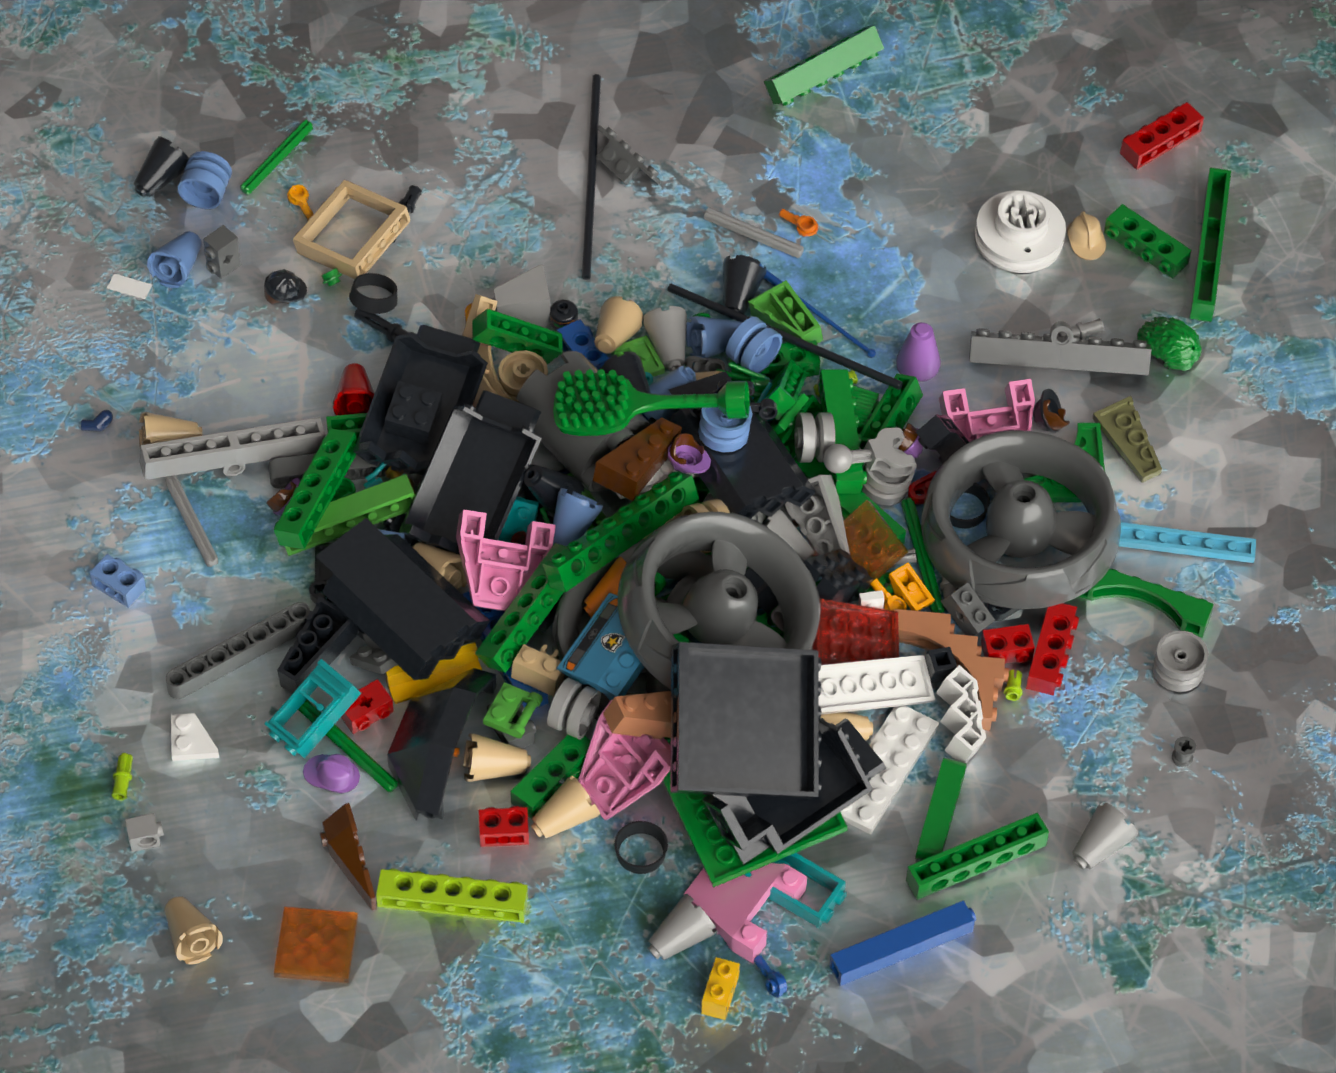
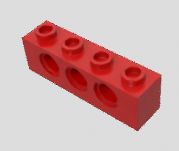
[1120,102,1204,170]
[1026,603,1080,696]

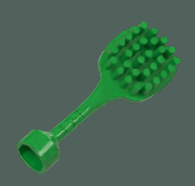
[553,369,750,436]

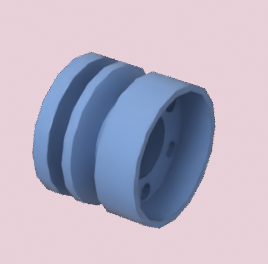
[177,151,232,209]

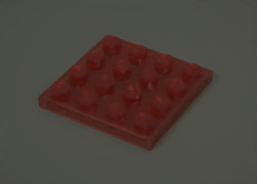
[813,599,899,665]

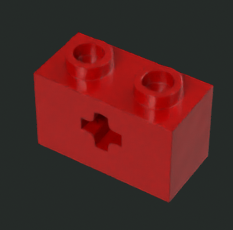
[341,679,394,734]

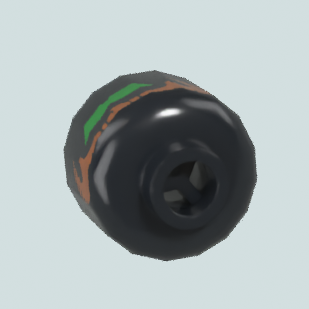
[550,299,578,331]

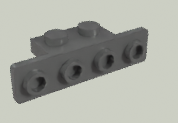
[596,125,662,185]

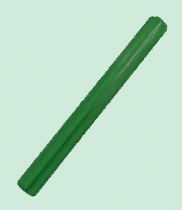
[901,498,945,613]
[298,699,398,792]

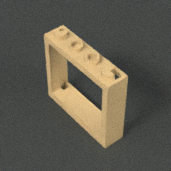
[293,179,411,279]

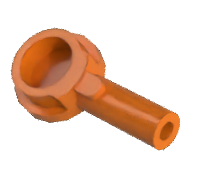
[779,208,818,237]

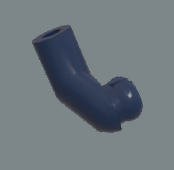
[81,410,113,431]

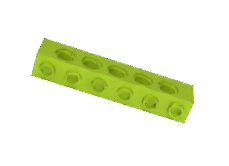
[376,869,528,923]

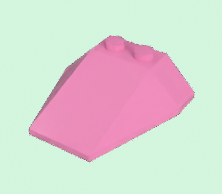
[578,700,671,820]

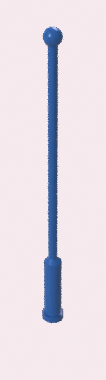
[760,264,876,358]

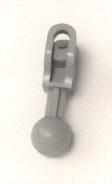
[823,427,917,478]

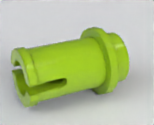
[1004,670,1023,701]

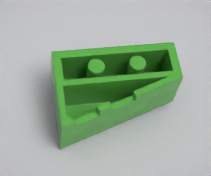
[748,280,823,344]

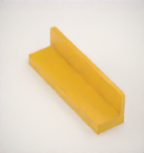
[385,642,482,704]

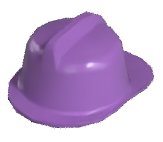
[303,754,360,793]

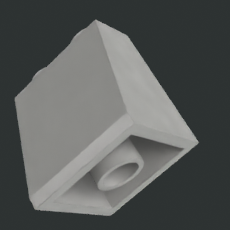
[490,265,551,327]

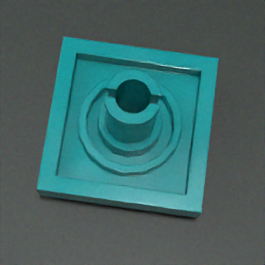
[498,497,539,545]

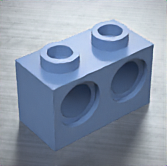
[89,554,146,608]

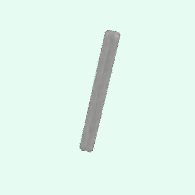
[704,208,804,258]
[165,475,218,567]

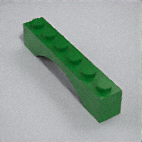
[1079,569,1214,638]

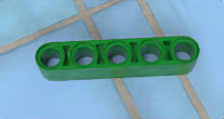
[915,757,967,861]

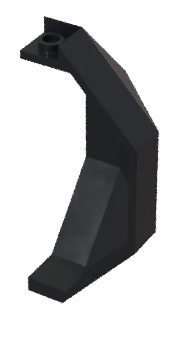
[387,668,497,821]

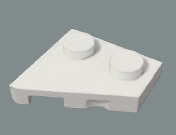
[171,713,219,761]

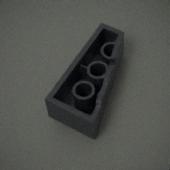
[277,596,359,694]

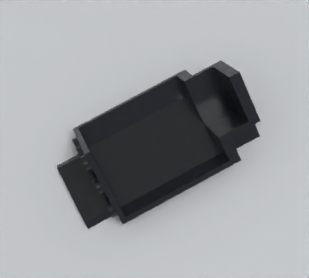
[702,718,886,864]

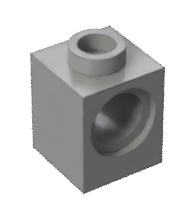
[125,813,164,852]

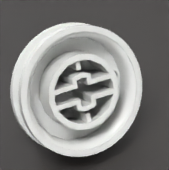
[974,191,1066,273]

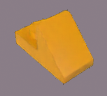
[889,562,935,611]

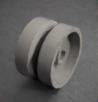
[794,413,835,463]
[862,448,915,506]
[1152,631,1209,692]
[547,678,601,740]

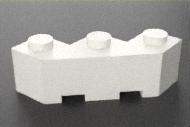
[936,665,986,763]

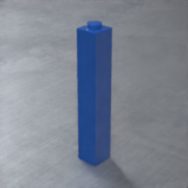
[829,900,976,986]

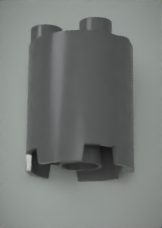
[516,351,651,492]

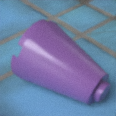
[896,322,941,382]

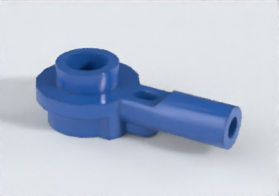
[754,955,787,998]

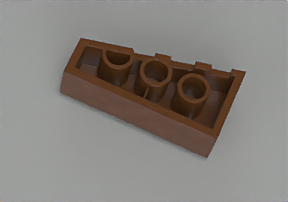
[593,418,682,501]

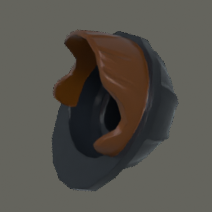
[264,269,307,304]
[1033,389,1070,432]

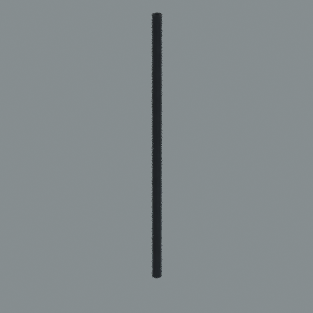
[582,74,601,280]
[667,283,903,390]

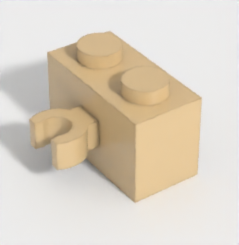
[511,644,564,697]

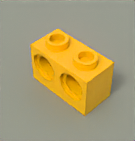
[701,957,740,1020]

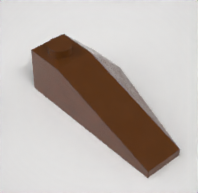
[319,803,377,911]

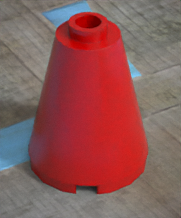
[333,363,375,416]

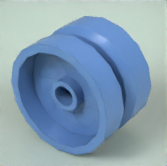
[726,317,782,373]
[698,406,752,452]

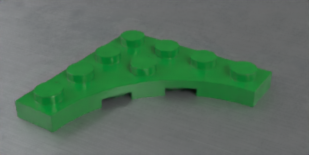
[1024,423,1105,503]

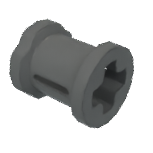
[1172,737,1196,767]

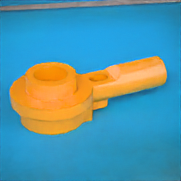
[287,185,314,220]
[870,578,907,619]

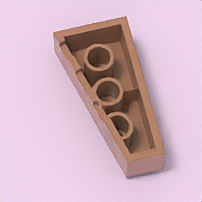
[603,691,671,740]

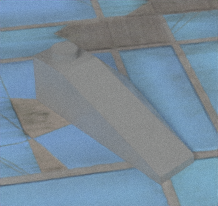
[785,475,850,555]

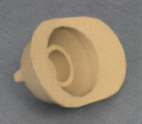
[1067,211,1106,260]

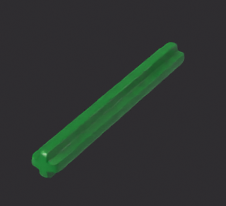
[240,120,313,195]

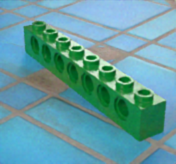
[543,471,699,592]

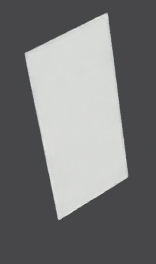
[106,274,153,299]

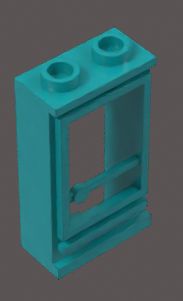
[264,659,362,759]
[745,853,847,929]

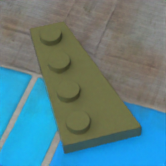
[1092,396,1162,483]

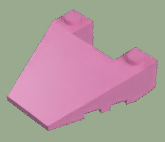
[939,379,1035,442]
[456,510,556,611]
[684,863,807,963]

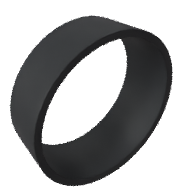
[349,273,397,314]
[950,483,990,529]
[614,821,668,874]

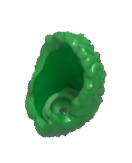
[1137,317,1202,371]

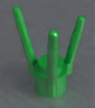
[716,362,770,398]

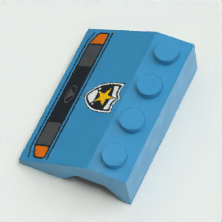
[557,593,644,701]

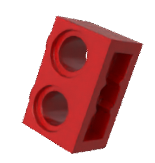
[981,624,1035,664]
[479,806,529,847]

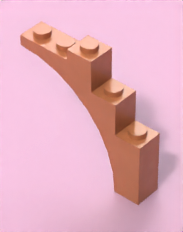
[892,609,1009,731]

